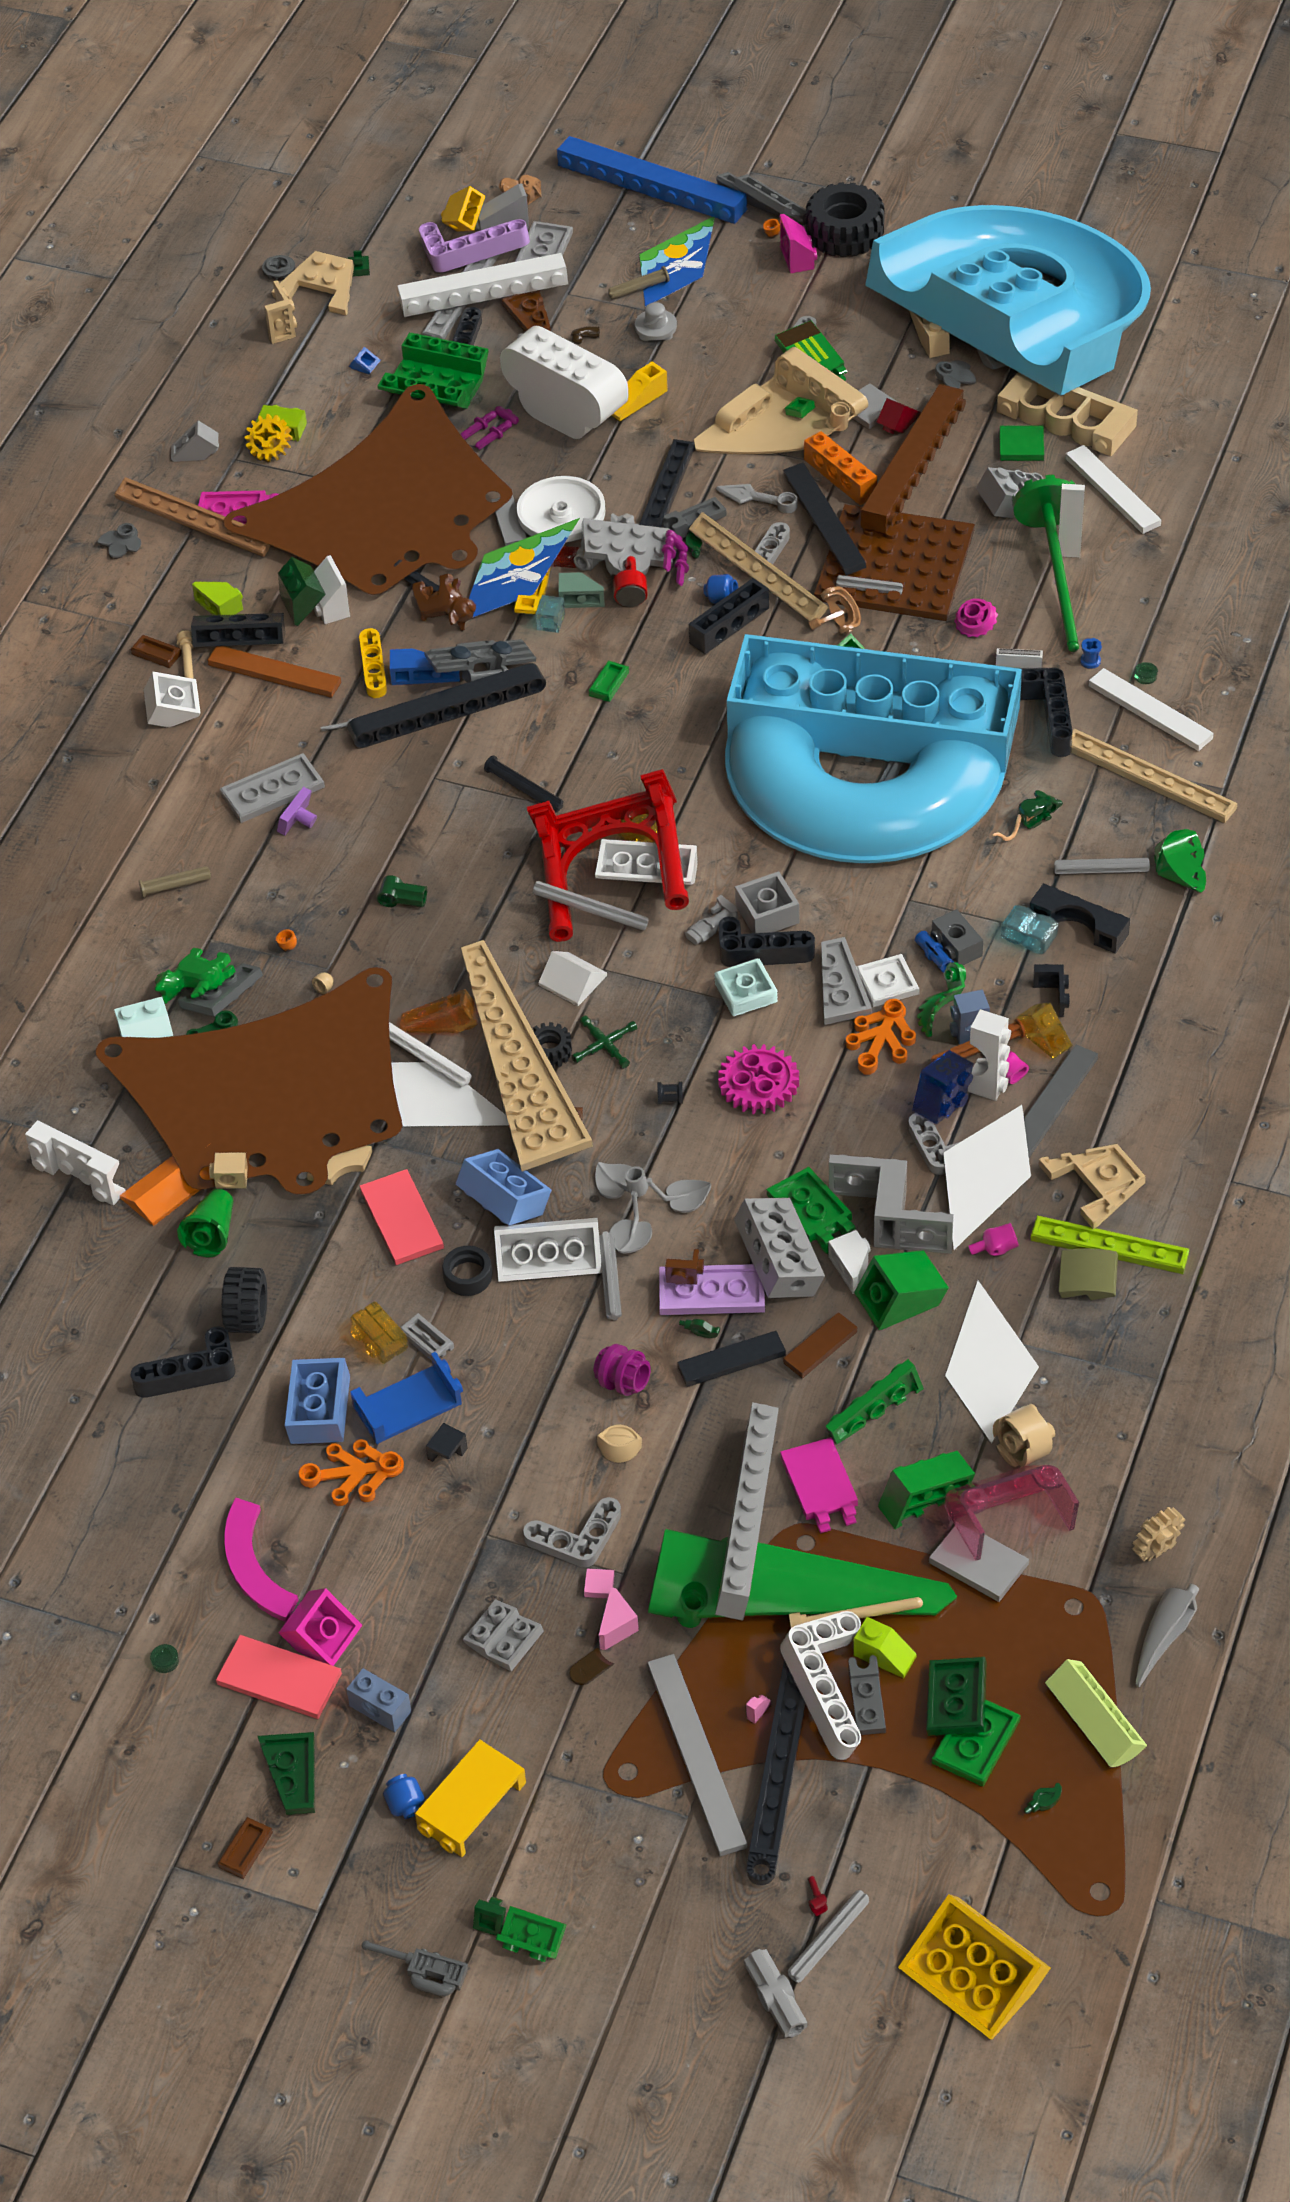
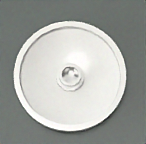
[517,476,606,542]

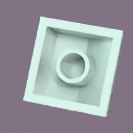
[114,997,173,1038]

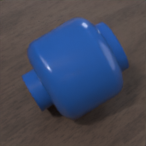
[703,574,738,604]
[383,1774,425,1819]

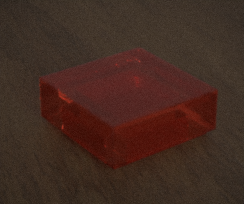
[554,546,579,568]

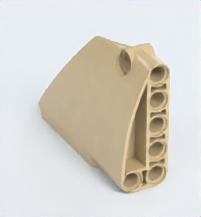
[694,347,868,454]

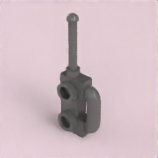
[361,1940,469,1996]

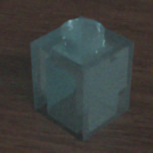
[536,595,565,633]

